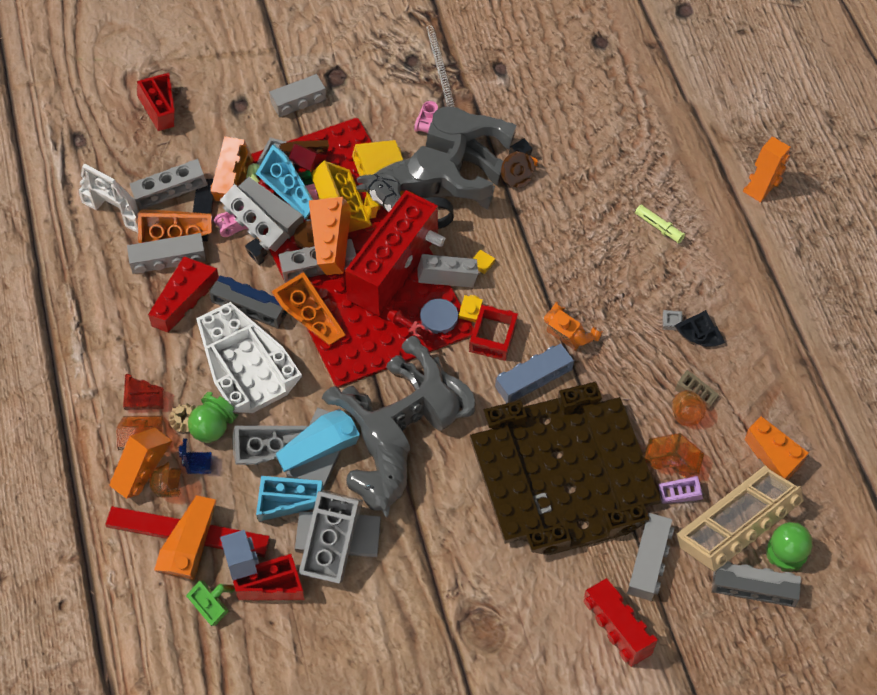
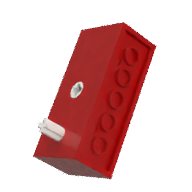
[345,190,446,316]

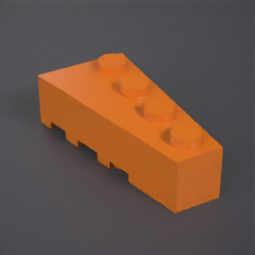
[309,197,351,275]

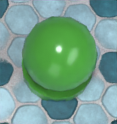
[188,392,238,443]
[766,522,813,572]

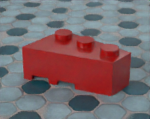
[137,72,175,131]
[233,554,305,600]

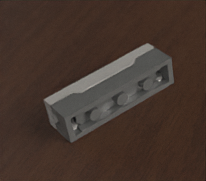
[711,561,801,608]

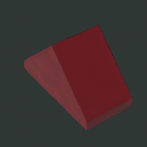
[289,143,327,171]

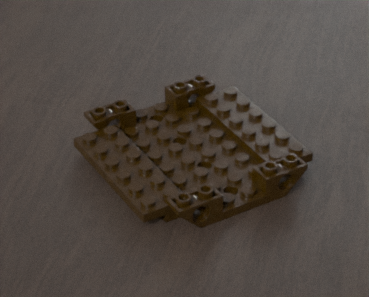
[470,381,661,555]

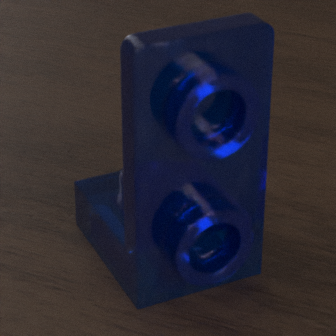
[179,438,212,474]

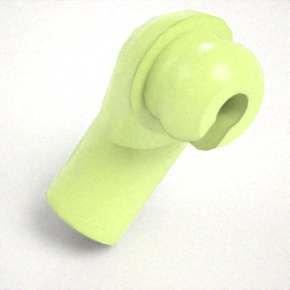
[246,163,260,183]

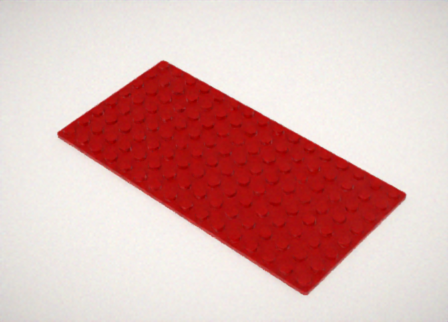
[251,118,474,388]

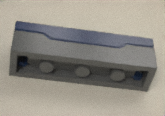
[209,275,288,329]

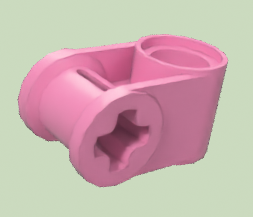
[414,101,438,133]
[214,206,248,237]

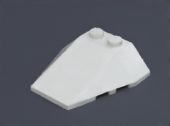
[79,164,138,233]

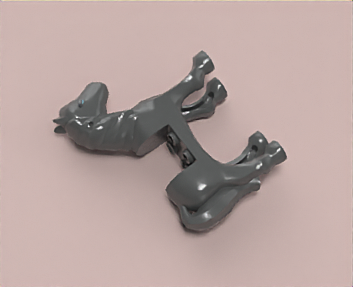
[322,336,476,518]

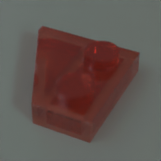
[123,374,165,410]

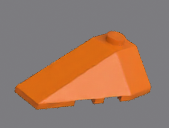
[138,210,212,243]
[272,272,345,345]
[154,495,217,580]

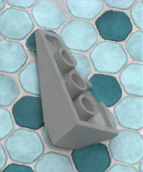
[233,426,308,465]

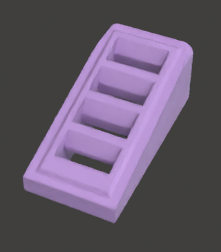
[658,476,703,504]

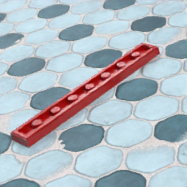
[105,506,270,557]

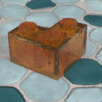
[644,433,704,477]

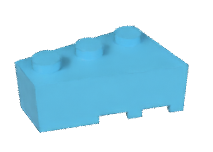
[256,476,324,522]

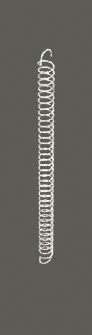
[427,26,455,107]

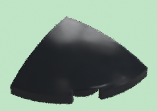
[674,310,725,347]

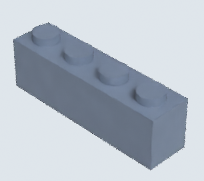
[495,344,574,403]

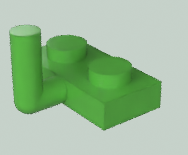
[186,581,235,626]

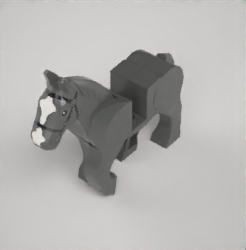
[356,106,517,212]

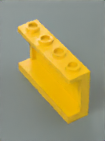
[352,140,416,210]

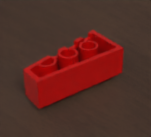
[148,256,219,333]

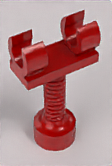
[387,307,436,344]

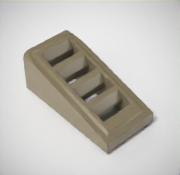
[675,370,719,410]

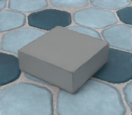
[662,310,682,331]

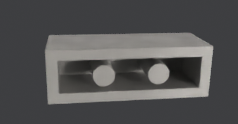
[269,74,326,117]
[417,254,478,288]

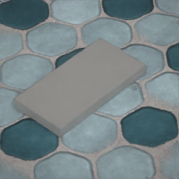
[286,408,354,488]
[295,511,381,557]

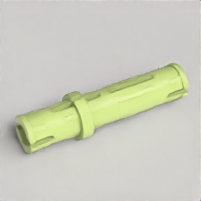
[635,205,685,244]

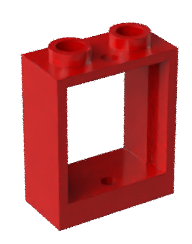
[469,305,518,361]

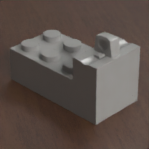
[299,491,363,583]

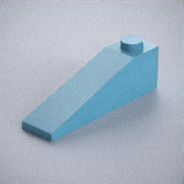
[256,144,313,219]
[276,409,360,472]

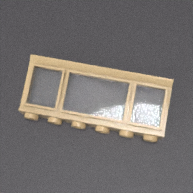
[677,465,803,572]

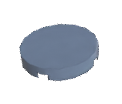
[420,299,458,334]

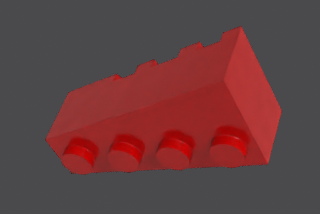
[584,578,658,667]

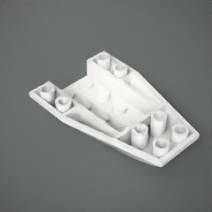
[196,302,302,413]

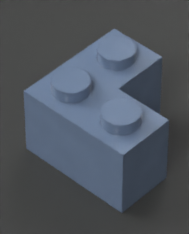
[220,530,259,580]

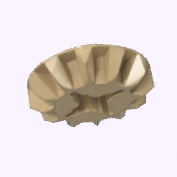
[169,403,196,432]

